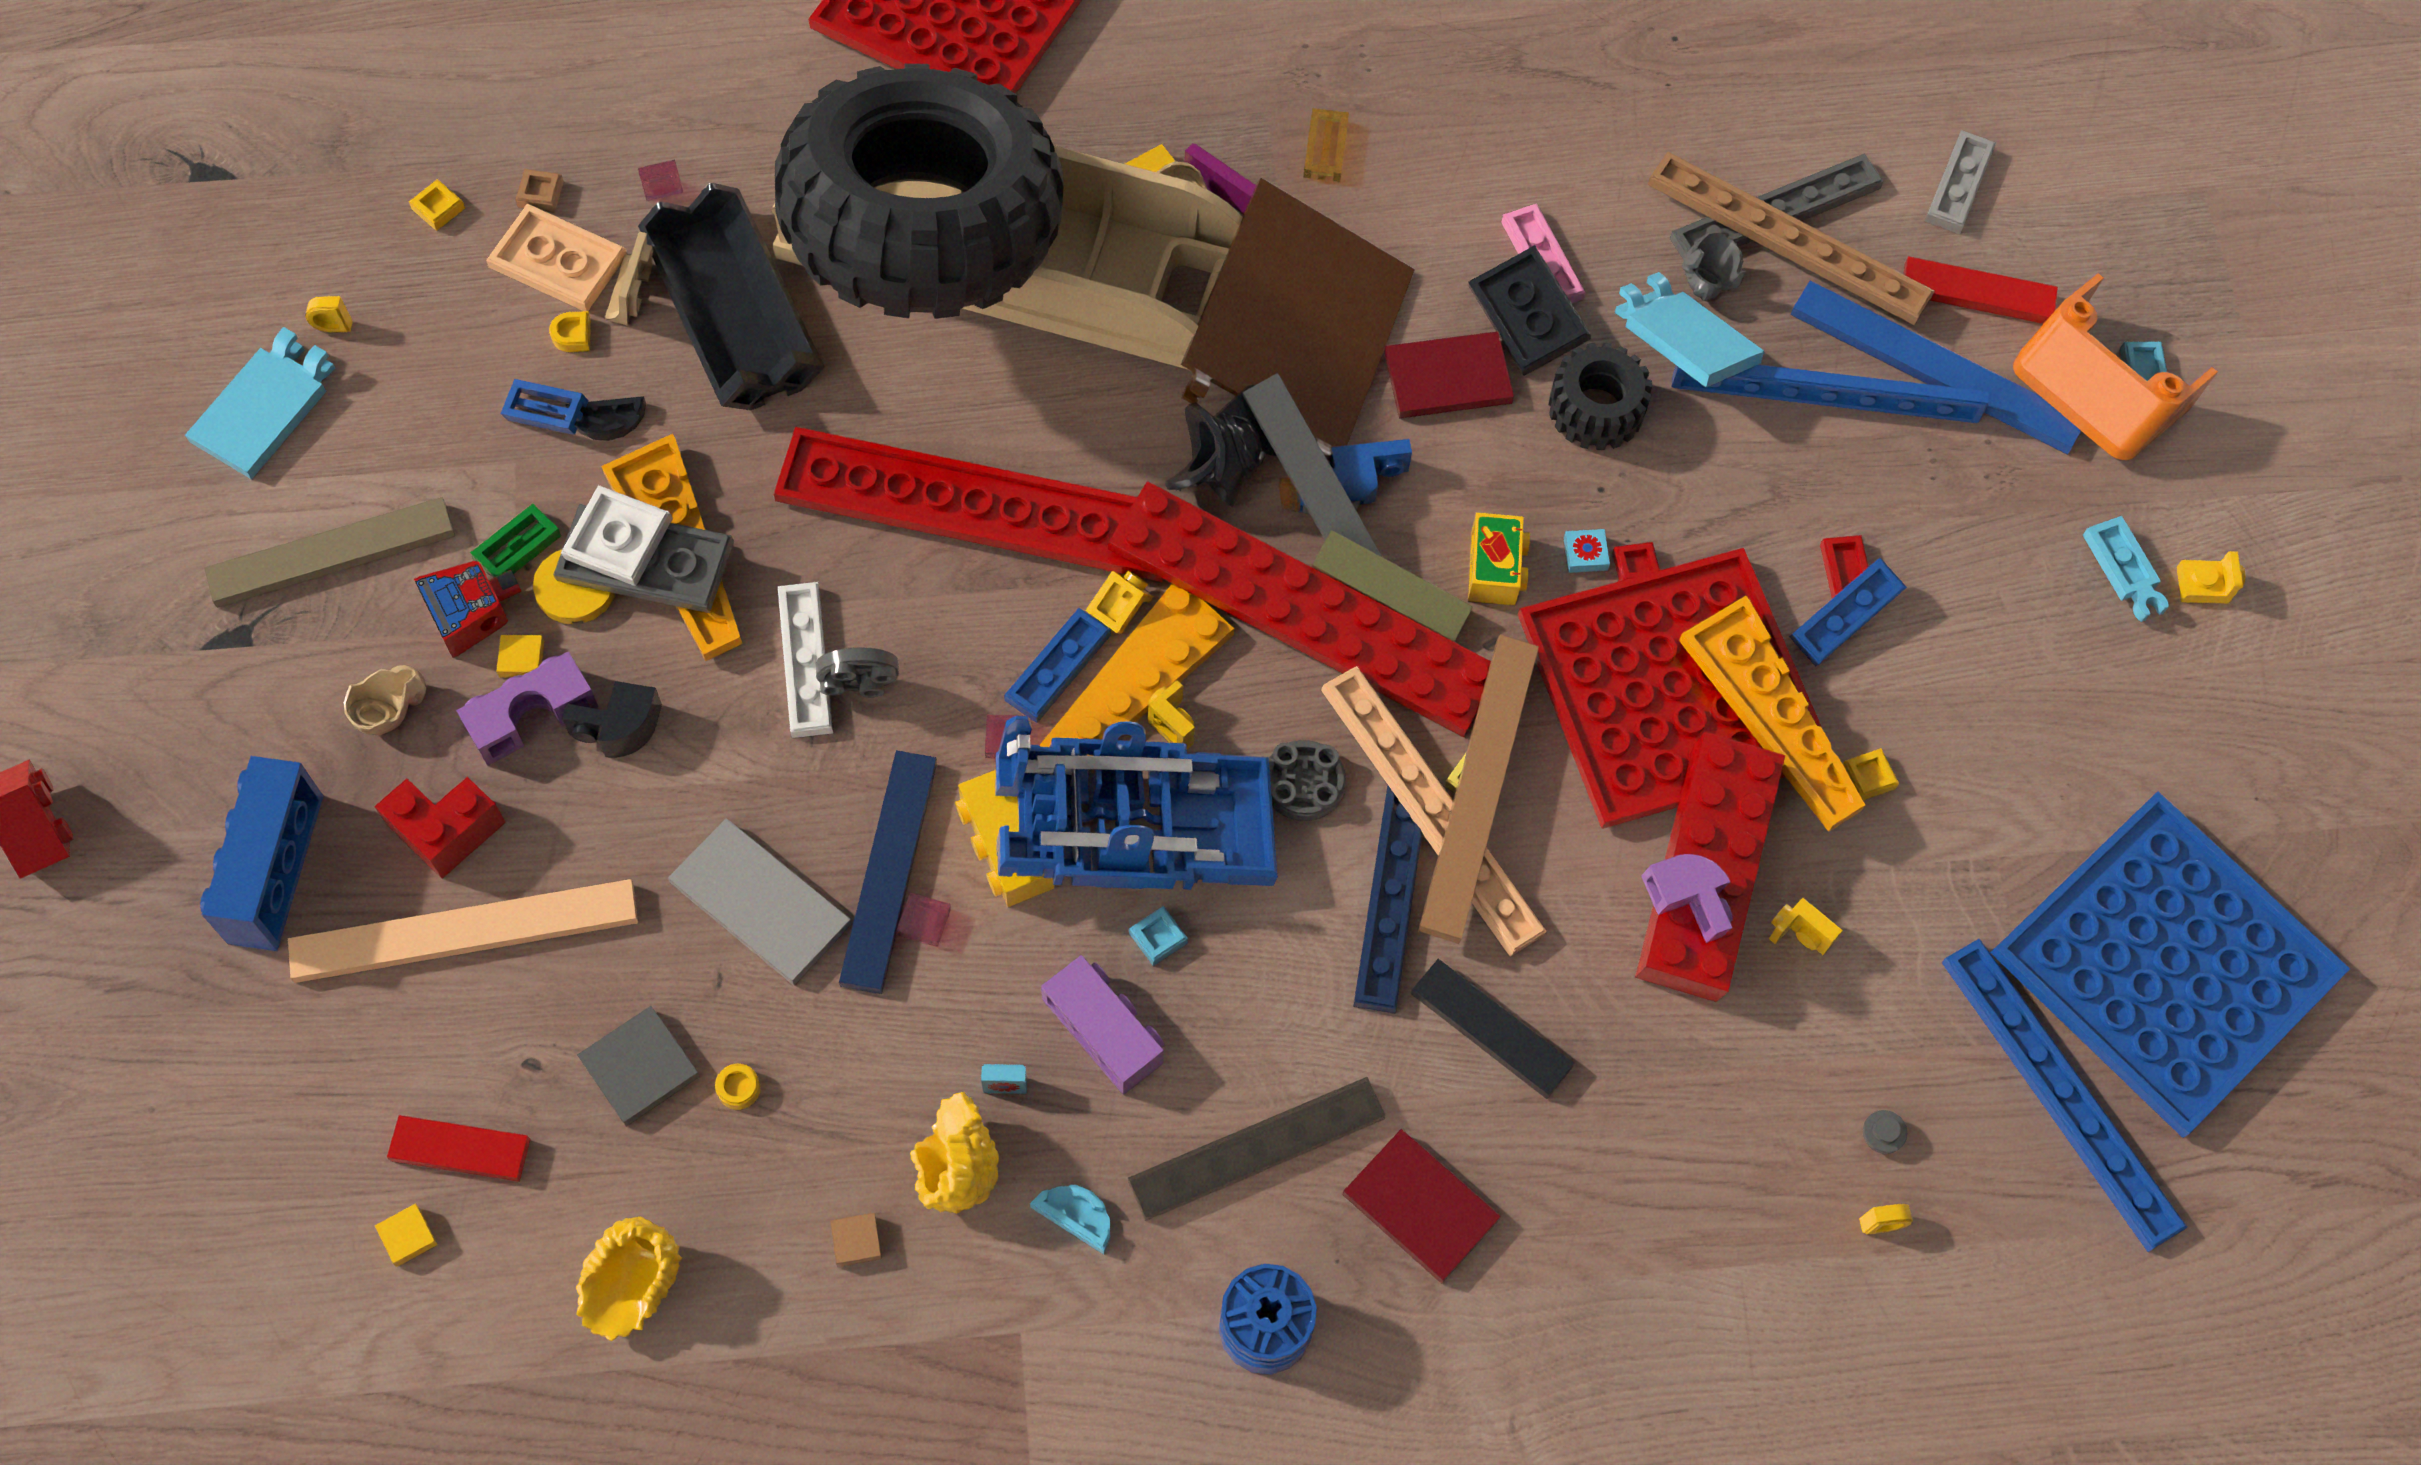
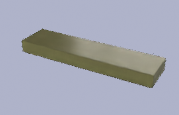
[1311,530,1473,642]

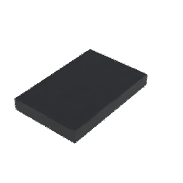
[1468,245,1591,376]

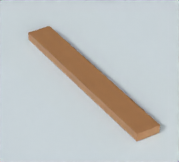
[1648,152,1934,325]
[1418,634,1539,944]

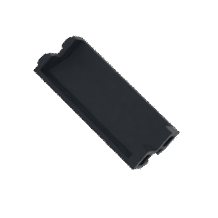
[638,183,825,411]

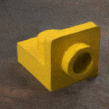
[2176,551,2246,604]
[1085,570,1154,634]
[1148,680,1195,749]
[1769,898,1843,955]

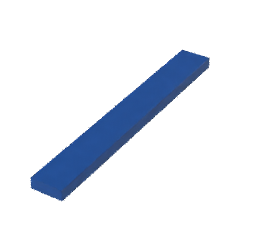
[1790,281,2081,455]
[1671,365,1989,423]
[1942,939,2187,1252]

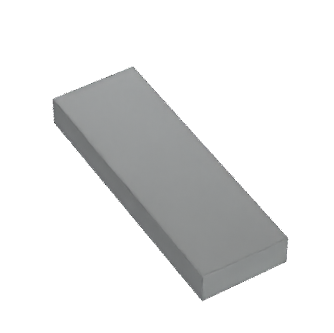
[1925,130,1996,234]

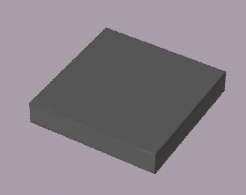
[577,1006,700,1127]

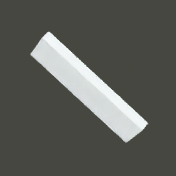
[778,582,833,738]

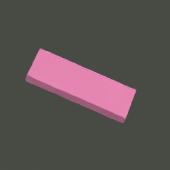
[1501,203,1585,303]

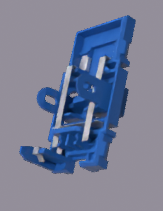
[995,716,1278,890]

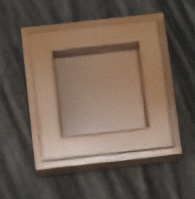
[515,169,564,213]
[830,1213,882,1267]

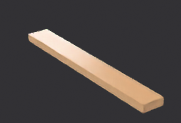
[1321,666,1547,957]
[288,879,638,983]

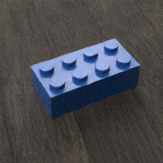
[200,756,324,951]

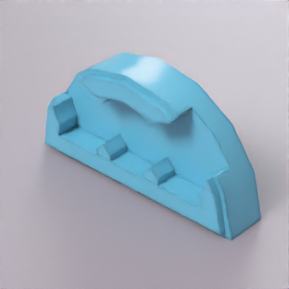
[1030,1185,1110,1255]

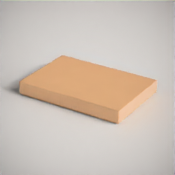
[486,204,627,311]

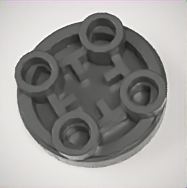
[815,647,899,698]
[1269,740,1346,821]

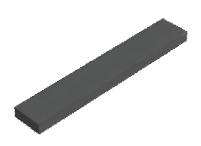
[1670,153,1884,259]
[1242,373,1382,557]

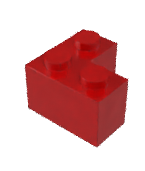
[0,759,74,879]
[374,777,506,879]

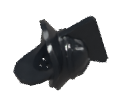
[1165,385,1277,507]

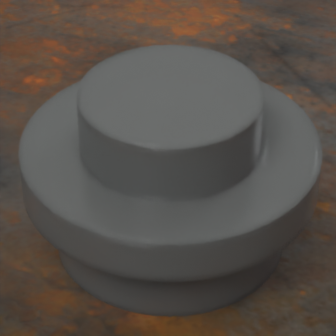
[1863,1110,1908,1154]

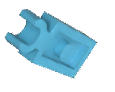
[2083,516,2169,622]

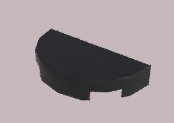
[565,396,646,441]

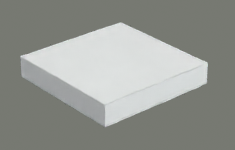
[561,485,673,586]

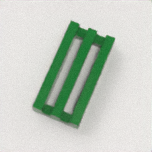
[470,504,561,578]

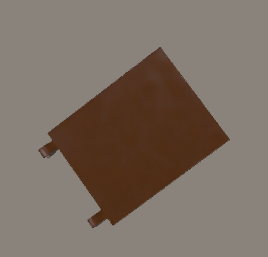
[1181,178,1415,461]

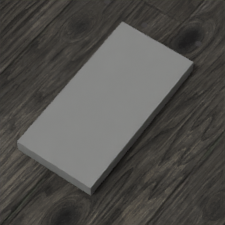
[668,818,851,986]

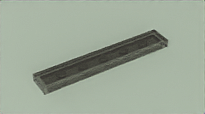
[1128,1077,1386,1221]

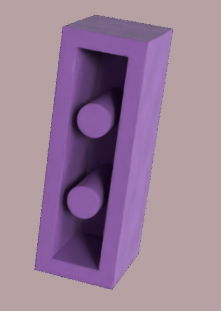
[1041,955,1165,1095]

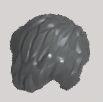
[1682,232,1746,301]

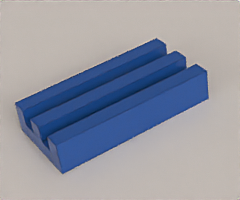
[500,379,589,435]

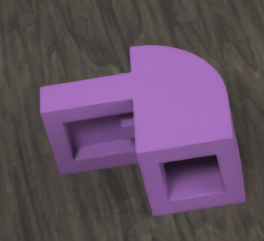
[1641,854,1732,943]

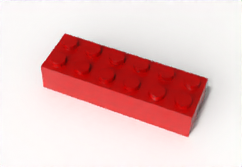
[1635,731,1785,1002]

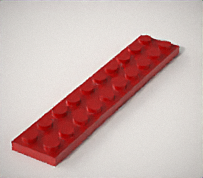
[774,426,1163,582]
[1108,481,1491,737]

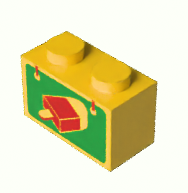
[1468,512,1530,606]

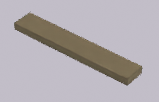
[204,497,455,608]

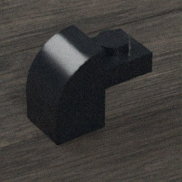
[562,681,662,758]

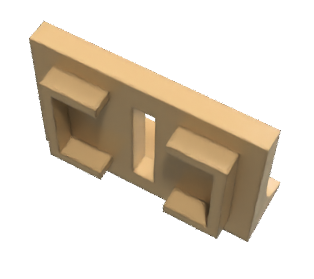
[605,232,653,326]

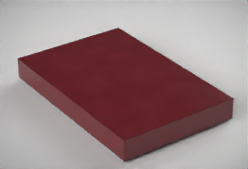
[1384,331,1514,419]
[1342,1129,1501,1284]

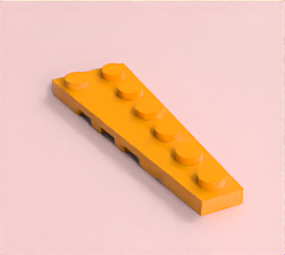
[601,433,742,661]
[1039,584,1234,756]
[1679,596,1865,832]

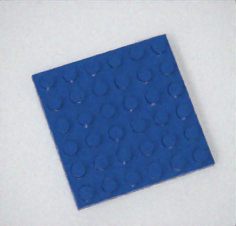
[1990,791,2350,1138]

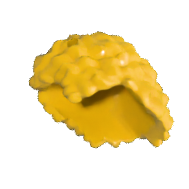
[910,1092,999,1214]
[576,1216,682,1341]

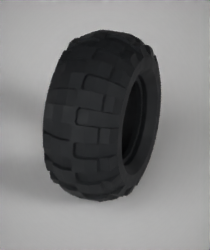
[775,63,1064,319]

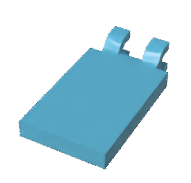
[1615,272,1764,387]
[185,327,335,480]

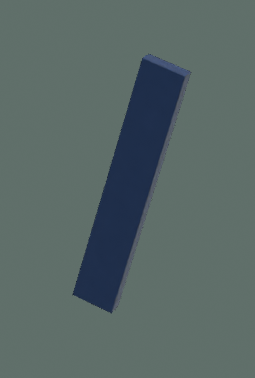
[839,750,937,994]
[1353,784,1422,1014]

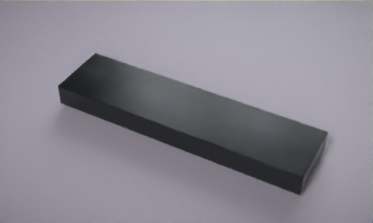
[1411,958,1575,1099]

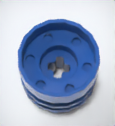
[1219,1264,1317,1375]

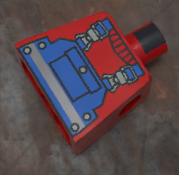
[414,561,522,658]

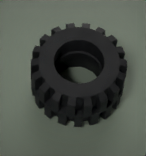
[1548,343,1652,450]

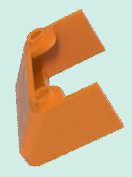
[2013,273,2218,460]

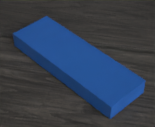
[1789,558,1907,667]
[1004,608,1111,723]

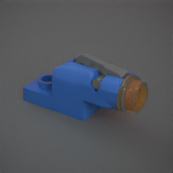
[1279,439,1412,514]

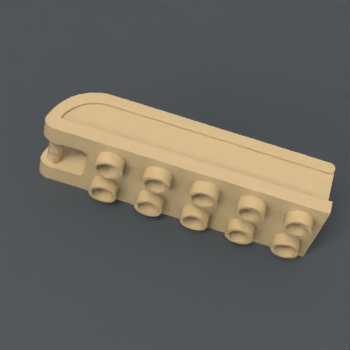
[772,145,1243,370]

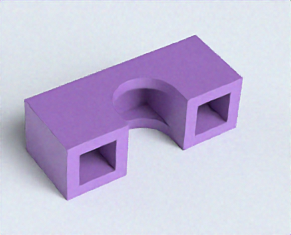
[456,651,599,766]

